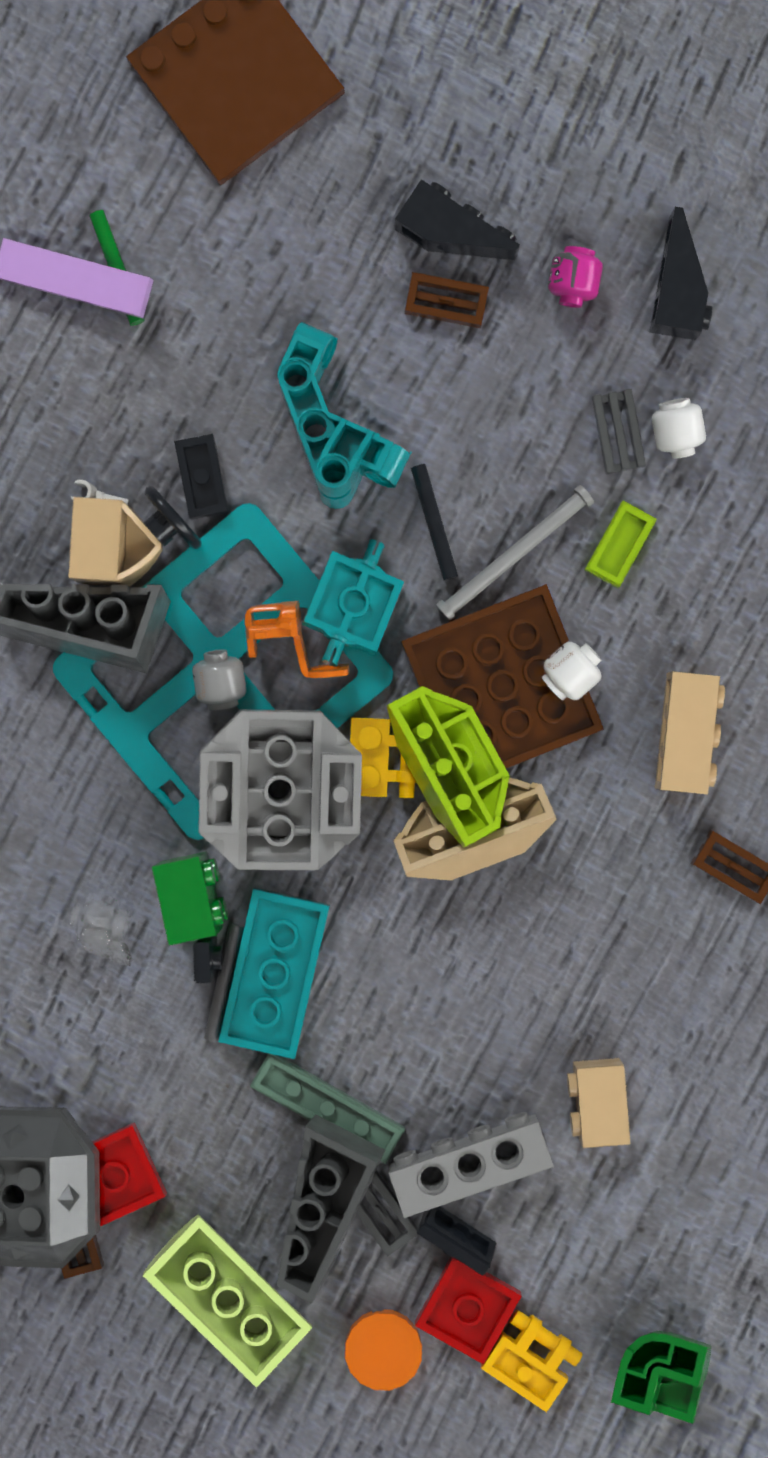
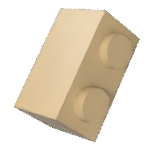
[567,1058,630,1148]

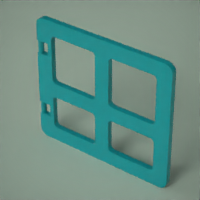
[53,503,393,840]

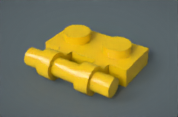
[350,718,417,798]
[481,1309,583,1413]

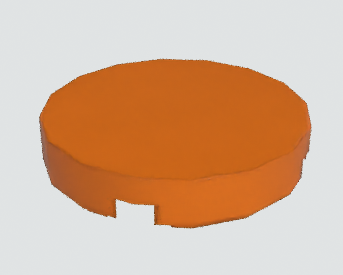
[345,1309,422,1391]

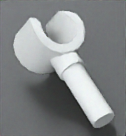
[71,480,129,505]

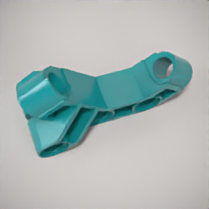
[277,322,412,509]

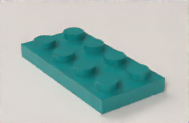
[218,887,330,1059]

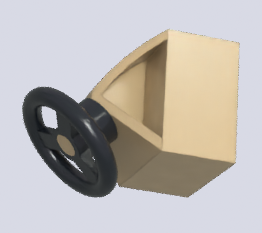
[68,486,202,587]

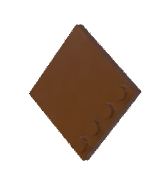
[126,0,345,186]
[401,584,604,768]

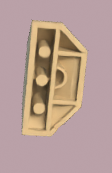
[393,778,556,880]

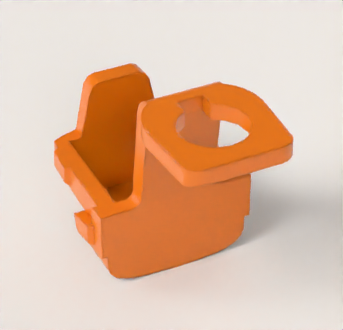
[245,601,350,678]

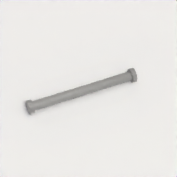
[435,485,594,622]

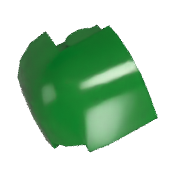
[611,1331,712,1424]

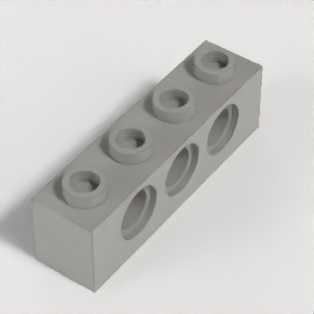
[389,1112,554,1218]

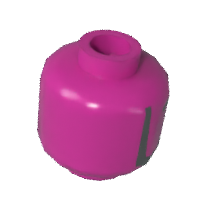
[548,246,603,308]

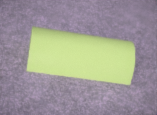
[143,1215,312,1388]

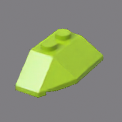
[387,686,510,848]

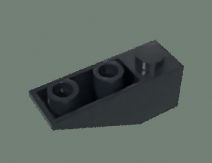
[395,179,520,260]

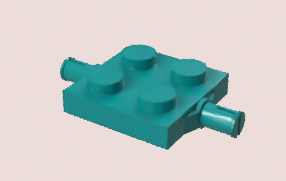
[302,539,404,667]

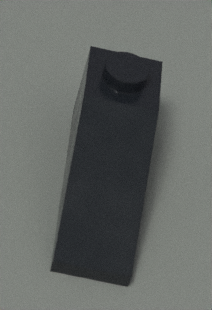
[649,207,712,340]

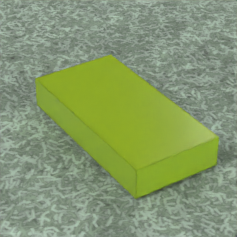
[584,501,657,588]

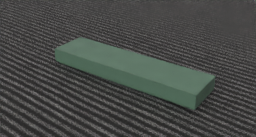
[250,1053,405,1164]

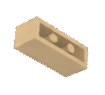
[655,671,725,795]

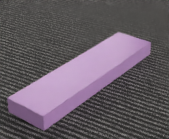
[0,238,154,318]

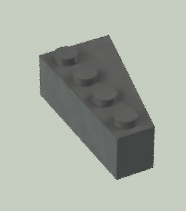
[0,584,171,674]
[276,1114,385,1304]

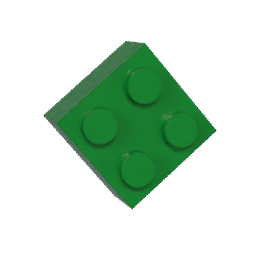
[152,851,228,946]

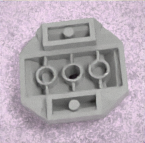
[199,709,362,870]

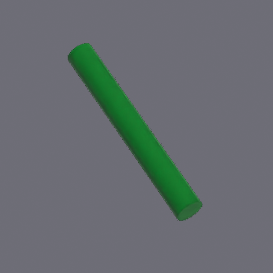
[89,210,145,326]

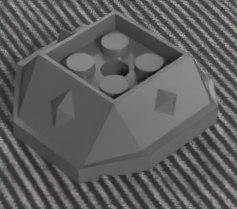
[0,1106,100,1268]

